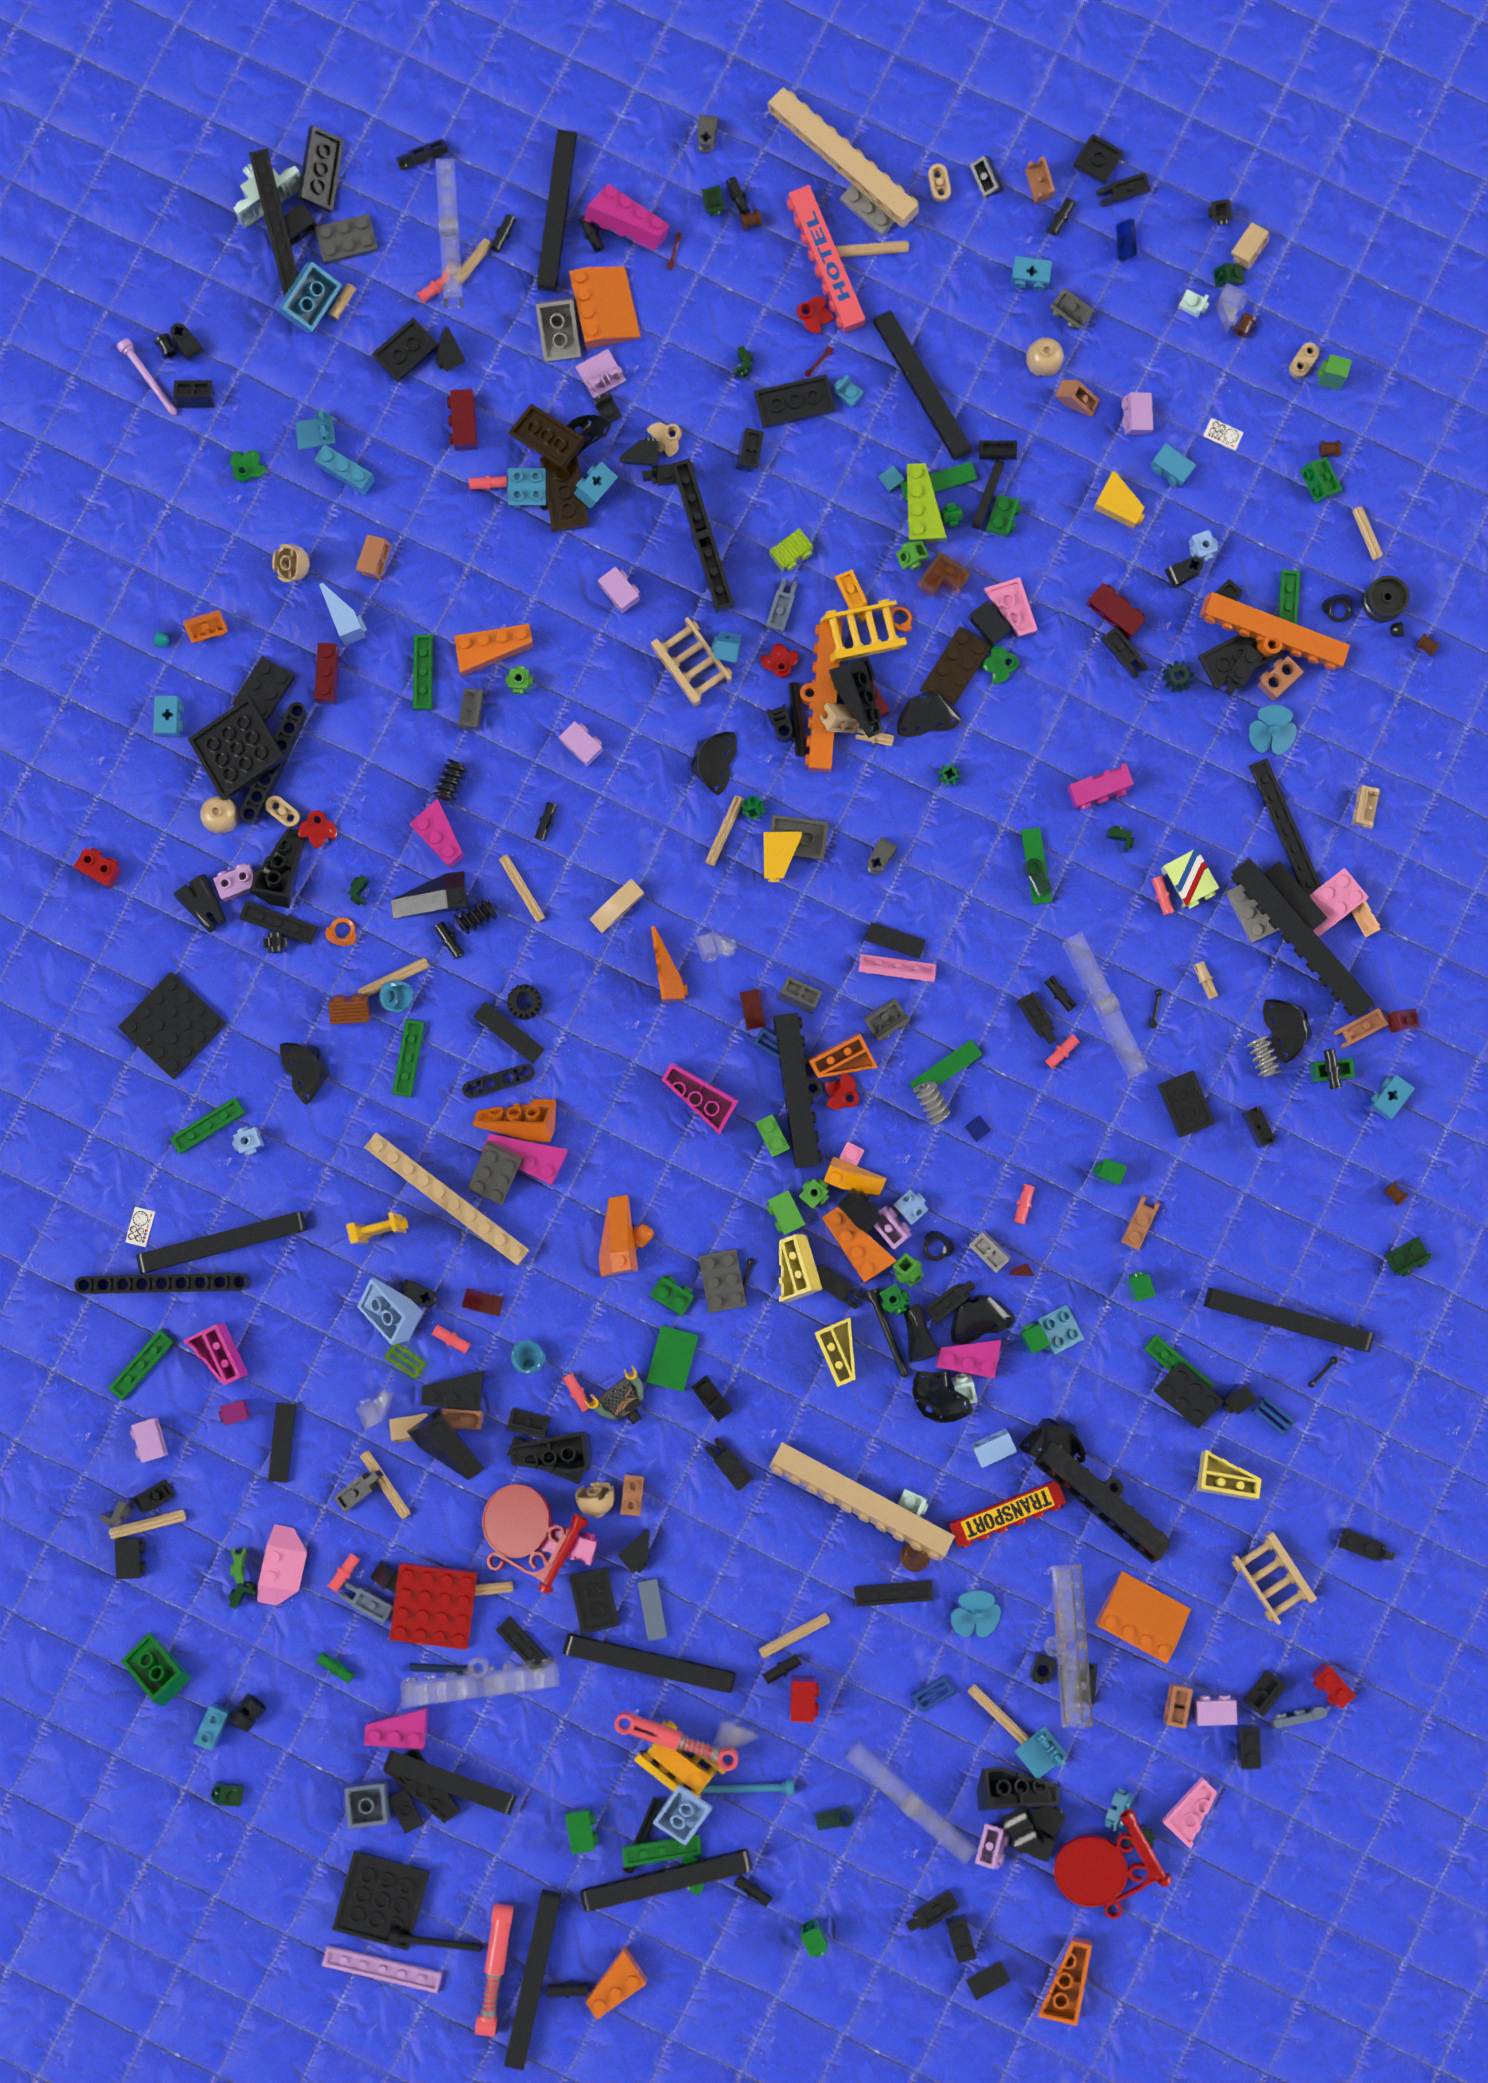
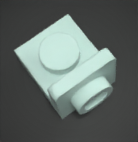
[1178,289,1209,318]
[951,1373,978,1405]
[897,1489,928,1517]

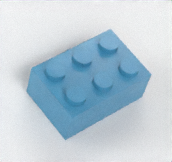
[276,262,342,333]

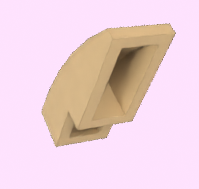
[589,879,645,933]

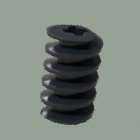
[432,759,468,801]
[454,897,497,934]

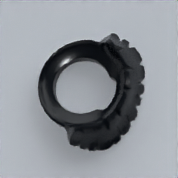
[1322,594,1354,622]
[923,1231,954,1261]

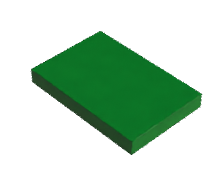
[646,1325,699,1392]

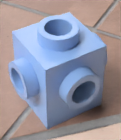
[1189,530,1218,562]
[232,1127,264,1156]
[893,1190,928,1225]

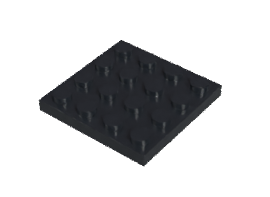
[188,696,286,800]
[118,972,227,1080]
[332,1850,430,1951]

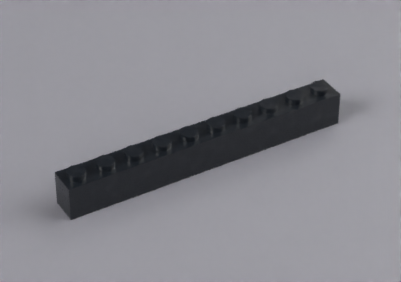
[1231,856,1375,1018]

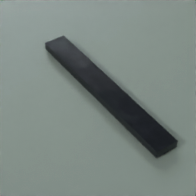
[249,149,299,297]
[1248,758,1321,895]

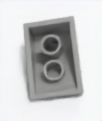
[535,297,581,362]

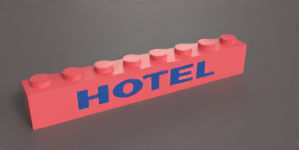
[786,185,866,334]

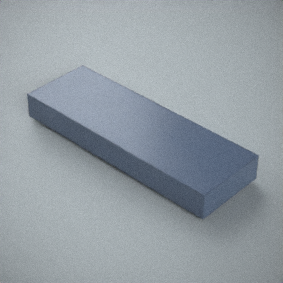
[638,1578,667,1641]

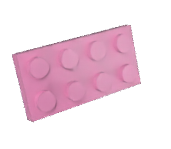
[1309,868,1369,937]

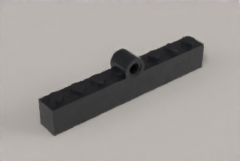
[671,458,734,613]
[773,1012,823,1169]
[1033,1441,1172,1563]

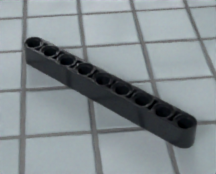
[537,129,577,292]
[873,310,972,461]
[136,1211,307,1274]
[74,1273,251,1294]
[1203,1287,1375,1353]
[562,1633,737,1693]
[579,1849,753,1912]
[504,1889,562,2071]

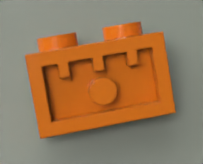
[183,609,228,643]

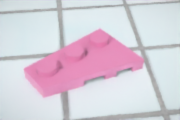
[984,577,1037,637]
[1161,1777,1217,1849]

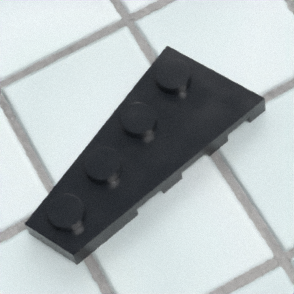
[383,1748,461,1823]

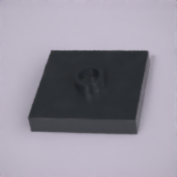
[1073,134,1124,185]

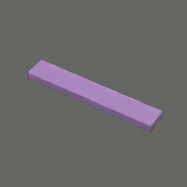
[322,1945,443,1993]

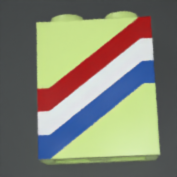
[1161,848,1219,909]

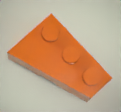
[808,1033,878,1078]
[586,1945,647,2019]

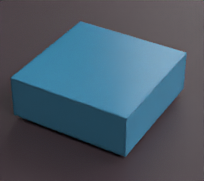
[878,465,905,493]

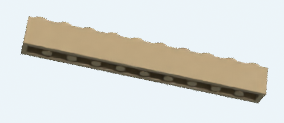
[768,87,919,228]
[364,1132,531,1266]
[769,1442,955,1561]

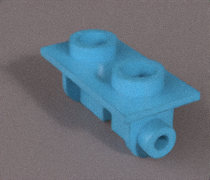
[1104,1788,1134,1831]

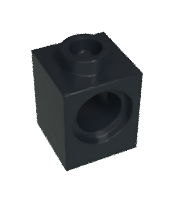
[1029,1652,1057,1685]

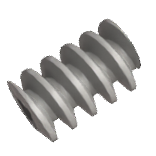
[1247,1035,1282,1078]
[913,1081,950,1125]

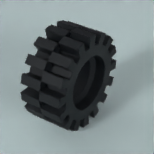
[507,984,542,1020]

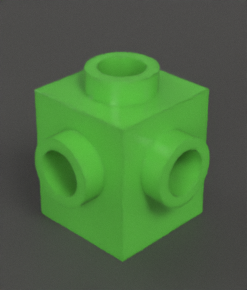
[896,541,930,571]
[506,666,533,695]
[799,1178,830,1209]
[892,1253,924,1288]

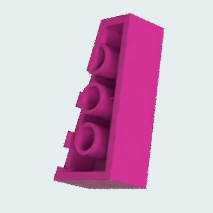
[584,184,669,250]
[662,1062,739,1134]
[482,1134,569,1185]

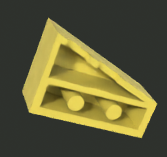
[779,1234,823,1302]
[814,1317,856,1387]
[1196,1450,1261,1501]

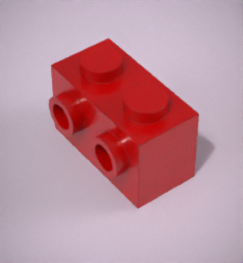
[73,847,122,888]
[1310,1662,1356,1709]

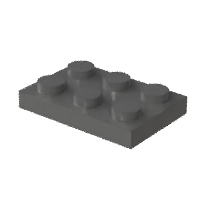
[315,213,379,264]
[770,814,829,861]
[468,1140,523,1205]
[698,1249,747,1313]

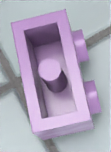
[1121,392,1153,435]
[598,566,640,614]
[559,721,603,767]
[213,864,255,902]
[874,1206,912,1250]
[130,1418,168,1463]
[1194,1694,1237,1726]
[975,1823,1010,1869]

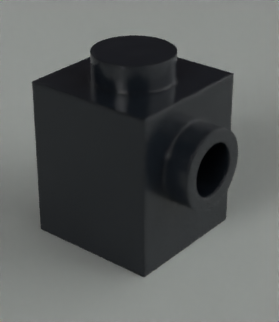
[1208,199,1233,225]

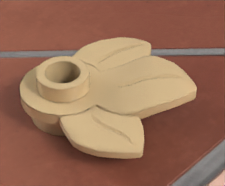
[647,422,682,457]

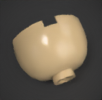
[1026,337,1064,377]
[272,544,310,582]
[200,796,239,835]
[575,1482,615,1518]

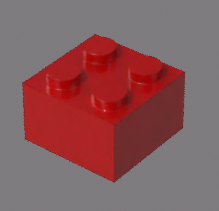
[790,1676,820,1723]

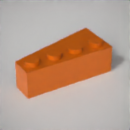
[454,624,534,678]
[821,1207,897,1282]
[1038,1936,1092,2026]

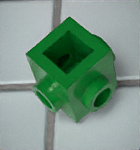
[879,1284,911,1316]

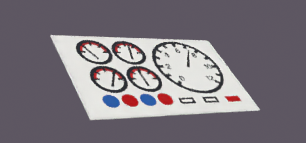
[1203,418,1244,450]
[125,1207,155,1247]

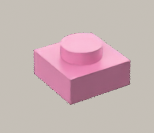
[839,1142,864,1166]

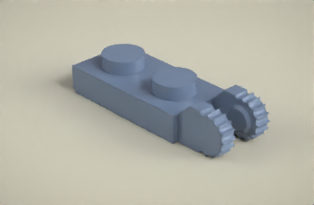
[766,578,798,633]
[338,1581,394,1624]
[1270,1706,1327,1728]

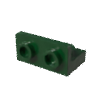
[1383,1237,1433,1277]

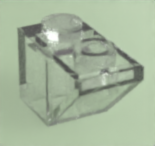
[1215,283,1247,332]
[695,932,738,963]
[356,1389,395,1429]

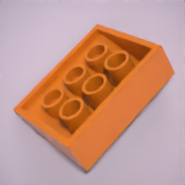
[569,266,641,350]
[1094,1571,1191,1664]

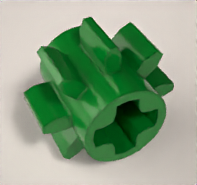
[941,502,963,527]
[937,763,961,788]
[742,796,765,819]

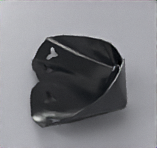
[566,415,611,464]
[897,692,962,737]
[691,731,736,795]
[1263,999,1312,1063]
[280,1043,329,1105]
[950,1295,1015,1344]
[912,1371,973,1423]
[1019,1418,1086,1463]

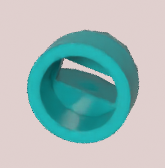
[154,631,169,647]

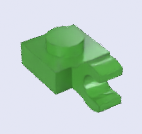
[230,1548,247,1584]

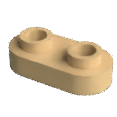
[928,164,951,202]
[1289,343,1319,378]
[265,796,300,828]

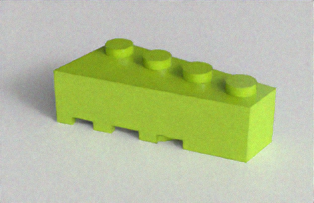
[907,463,947,543]

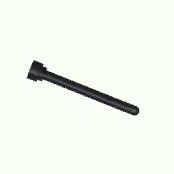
[864,1288,908,1377]
[387,1928,482,1952]

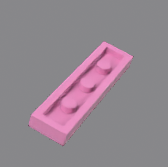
[858,954,936,982]

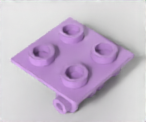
[575,349,626,399]

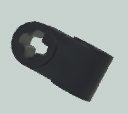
[170,323,204,362]
[1165,557,1203,588]
[767,704,793,743]
[400,1279,437,1307]

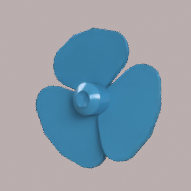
[1249,705,1297,755]
[951,1590,1001,1638]

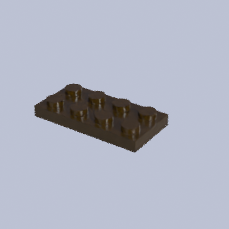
[508,403,587,470]
[540,454,589,532]
[920,626,992,706]

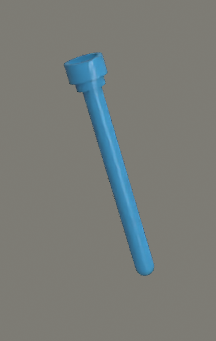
[701,1779,794,1796]

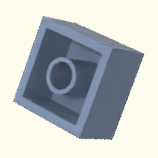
[344,1779,391,1829]

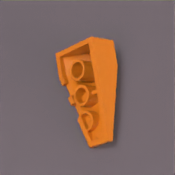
[651,926,688,1004]
[473,1099,556,1142]
[598,1195,638,1277]

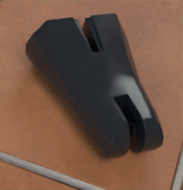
[173,874,227,933]
[903,1304,940,1363]

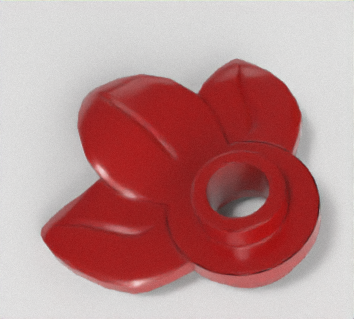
[797,296,833,333]
[760,643,798,678]
[298,810,337,849]
[825,1073,860,1110]

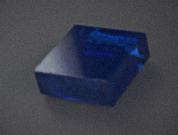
[964,1115,991,1142]

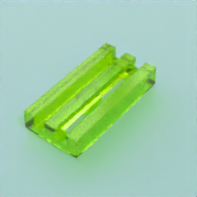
[384,1343,427,1379]

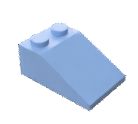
[319,583,367,646]
[357,1278,423,1345]
[653,1784,713,1846]

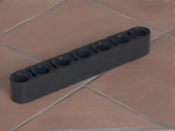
[240,702,308,825]
[383,1750,517,1815]

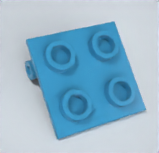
[296,409,335,450]
[508,468,546,509]
[1037,1304,1084,1355]
[1014,1726,1068,1779]

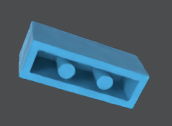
[314,444,375,496]

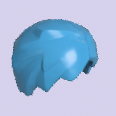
[379,980,414,1013]
[511,1339,546,1375]

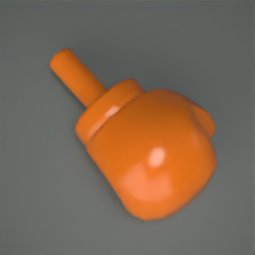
[633,1224,654,1250]

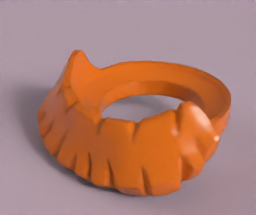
[883,607,912,632]
[325,918,357,946]

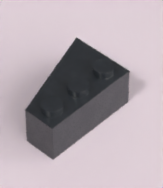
[421,1370,485,1410]

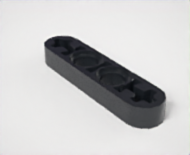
[971,460,1005,530]
[462,1064,535,1099]

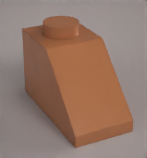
[1055,380,1099,417]

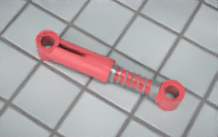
[615,1710,738,1771]
[475,1903,514,2037]

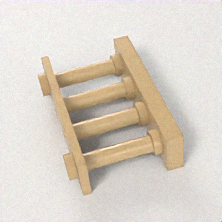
[651,617,733,707]
[1231,1531,1317,1625]

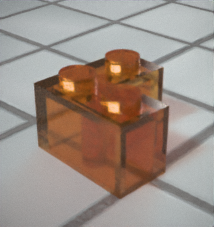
[917,552,971,598]

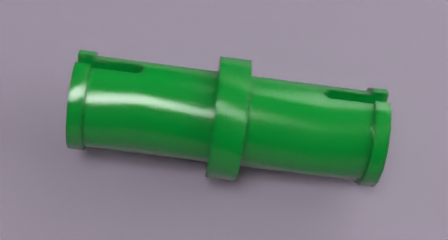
[316,1651,356,1684]

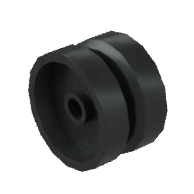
[1362,575,1410,623]

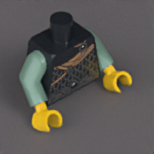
[585,1365,644,1425]

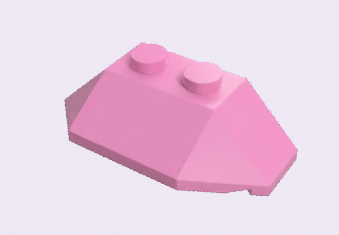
[257,1524,307,1606]

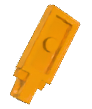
[835,569,867,623]

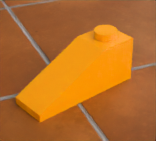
[823,1157,887,1196]
[650,1744,710,1793]

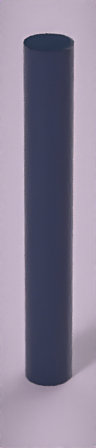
[410,1663,470,1674]

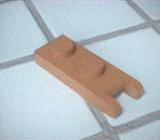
[1333,1008,1388,1049]
[1120,1195,1160,1250]

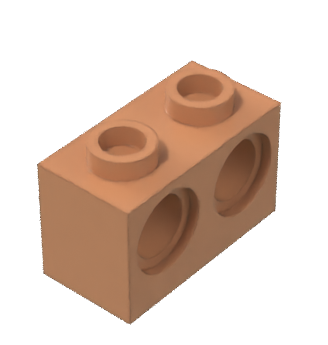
[1257,656,1304,701]
[620,1473,645,1516]
[1163,1682,1193,1729]

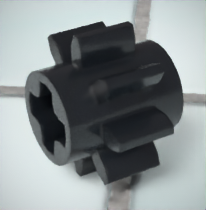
[263,932,287,953]

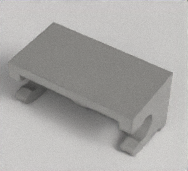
[969,1229,1011,1273]

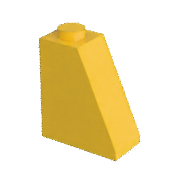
[1093,471,1145,529]
[763,831,802,882]

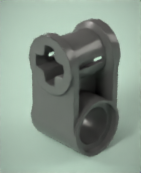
[698,114,718,153]
[867,837,898,875]

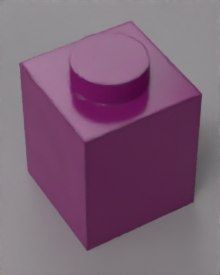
[219,1400,251,1425]

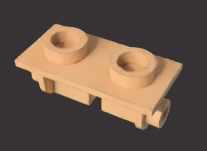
[1351,899,1381,937]

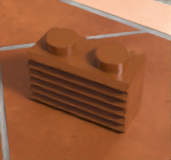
[328,993,371,1025]

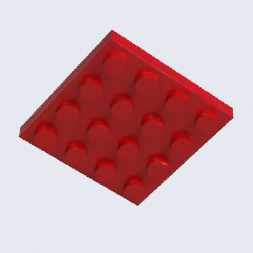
[389,1562,478,1650]

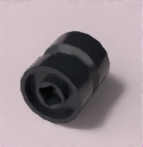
[229,1693,267,1732]

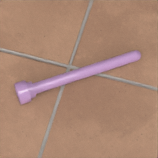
[117,338,177,416]

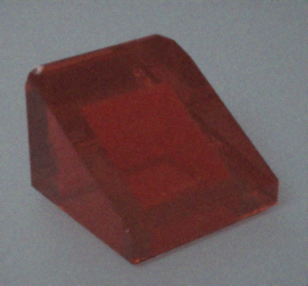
[1009,1263,1034,1276]

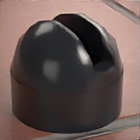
[1389,622,1404,638]

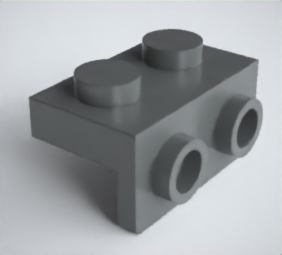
[1049,288,1095,330]
[863,997,910,1041]
[98,1498,135,1527]

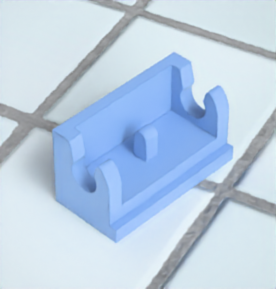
[970,1429,1017,1468]

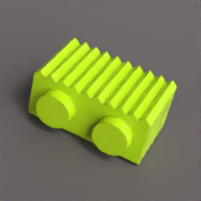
[769,528,813,572]

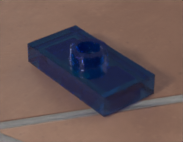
[1116,218,1137,261]

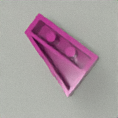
[1067,763,1134,811]
[935,1339,1001,1378]
[364,1705,429,1749]

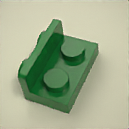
[1300,457,1343,503]
[986,494,1022,538]
[649,1275,695,1316]

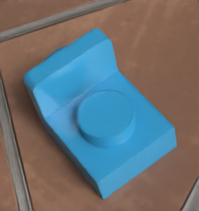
[834,375,864,408]

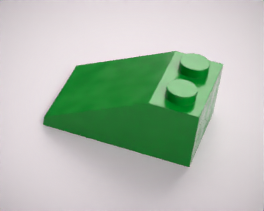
[121,1632,192,1707]

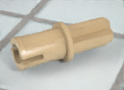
[328,284,356,320]
[856,727,894,746]
[1193,961,1218,1000]

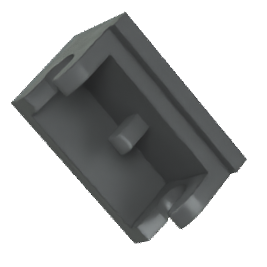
[458,688,485,731]
[778,976,822,1014]

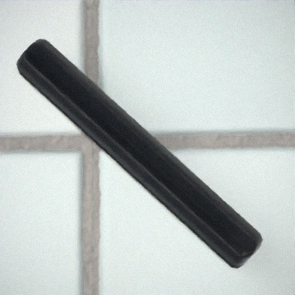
[788,682,806,757]
[623,1797,662,1874]

